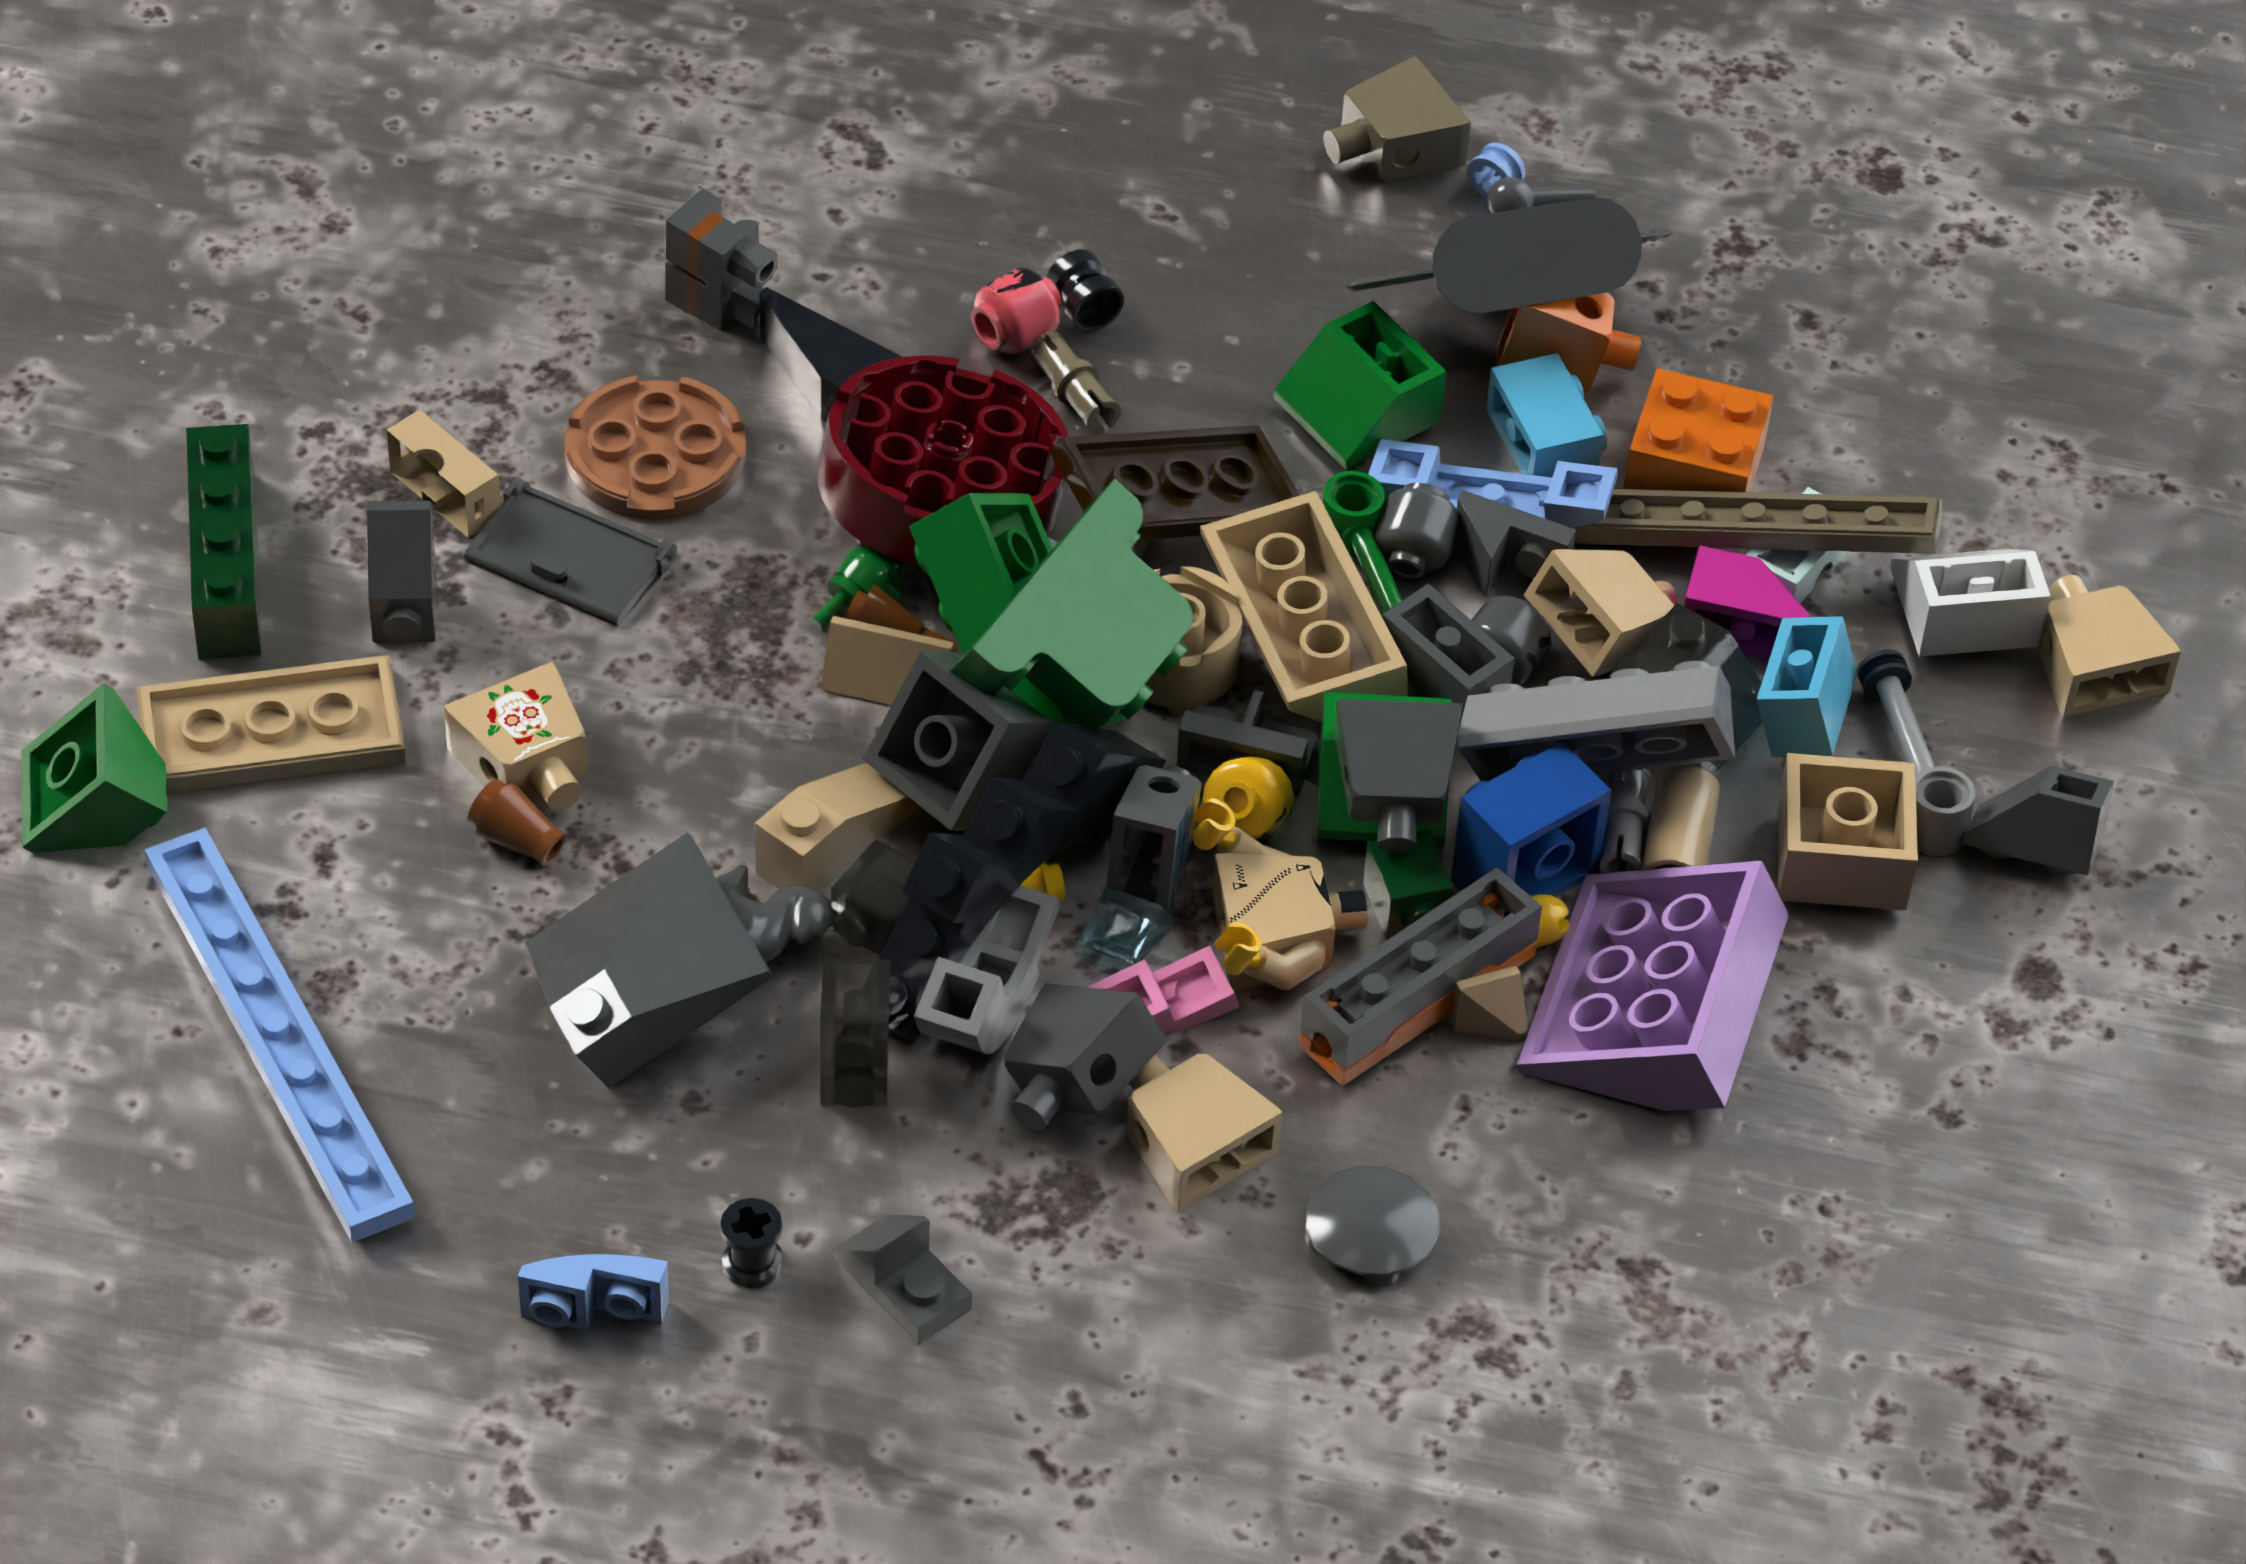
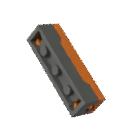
[1298,867,1542,1086]

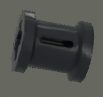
[720,1198,783,1288]

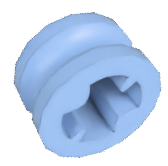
[1466,142,1526,199]

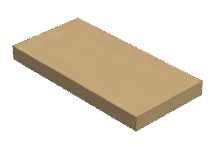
[136,655,406,794]

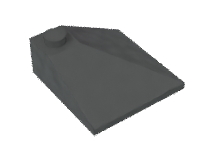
[526,832,774,1089]

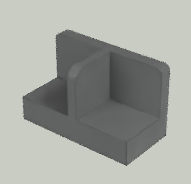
[1177,690,1317,797]

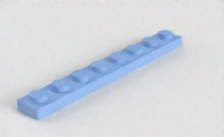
[144,827,415,1243]

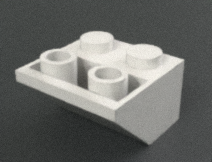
[1890,549,2051,657]

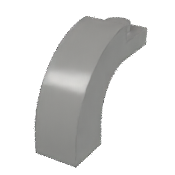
[914,886,1060,1054]

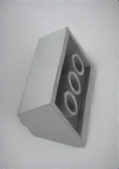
[1457,661,1735,781]

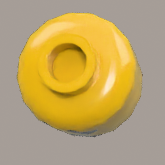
[1202,757,1294,840]

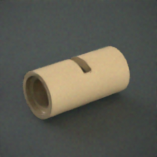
[1641,765,1720,870]

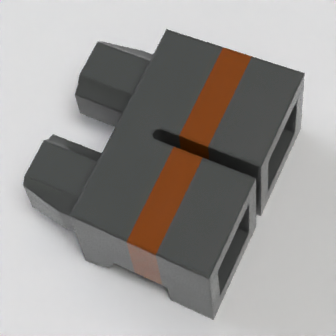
[665,188,778,331]

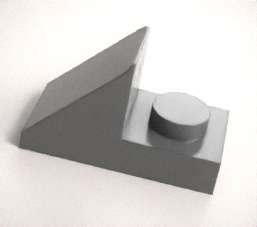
[1454,490,1576,597]
[833,1215,972,1345]

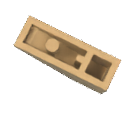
[755,763,921,892]

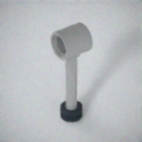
[1857,649,1976,856]

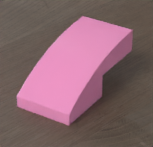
[1088,945,1240,1035]

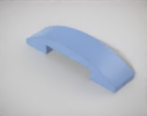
[1368,439,1618,528]

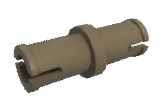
[1030,332,1121,433]

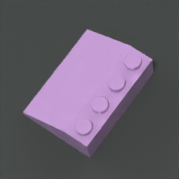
[1516,861,1789,1111]

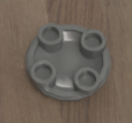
[1305,1166,1439,1287]

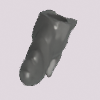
[716,865,835,962]

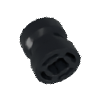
[1046,249,1124,332]

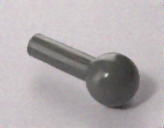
[1487,177,1596,214]

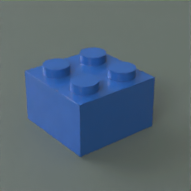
[1450,742,1611,918]

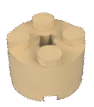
[1145,566,1243,716]

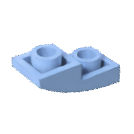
[518,1254,669,1331]

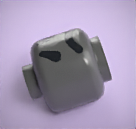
[1471,596,1552,685]

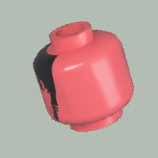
[971,267,1062,355]

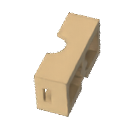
[387,409,501,538]

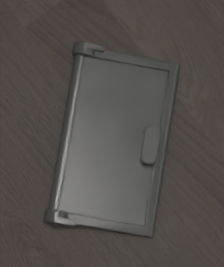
[464,477,677,625]

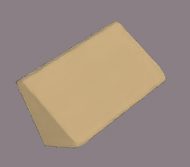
[822,616,954,706]

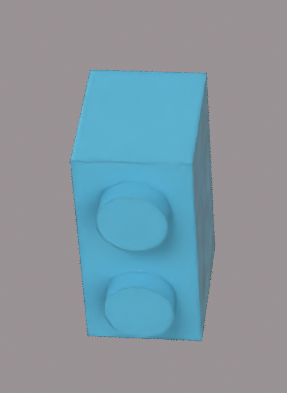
[1486,353,1607,478]
[1756,616,1857,757]

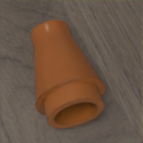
[467,779,567,867]

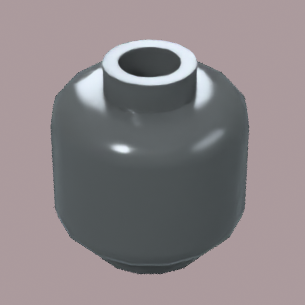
[1374,482,1460,578]

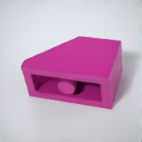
[1679,545,1810,659]

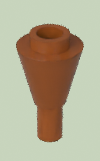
[845,584,959,652]

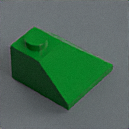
[21,684,168,853]

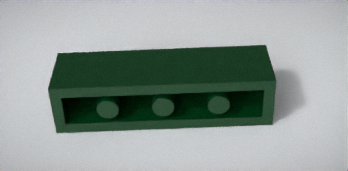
[186,424,262,659]

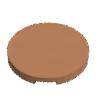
[564,375,746,519]

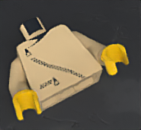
[1193,798,1368,991]

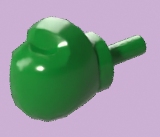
[811,545,904,630]

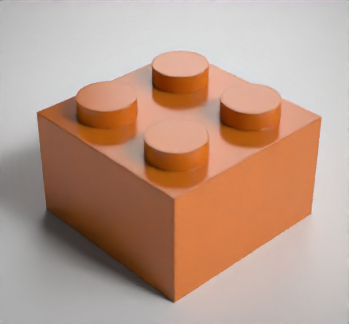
[1623,368,1774,492]

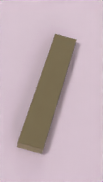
[1573,489,1943,554]

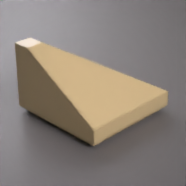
[1451,966,1528,1041]

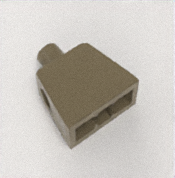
[1324,56,1471,182]

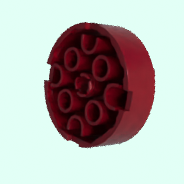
[817,355,1069,567]

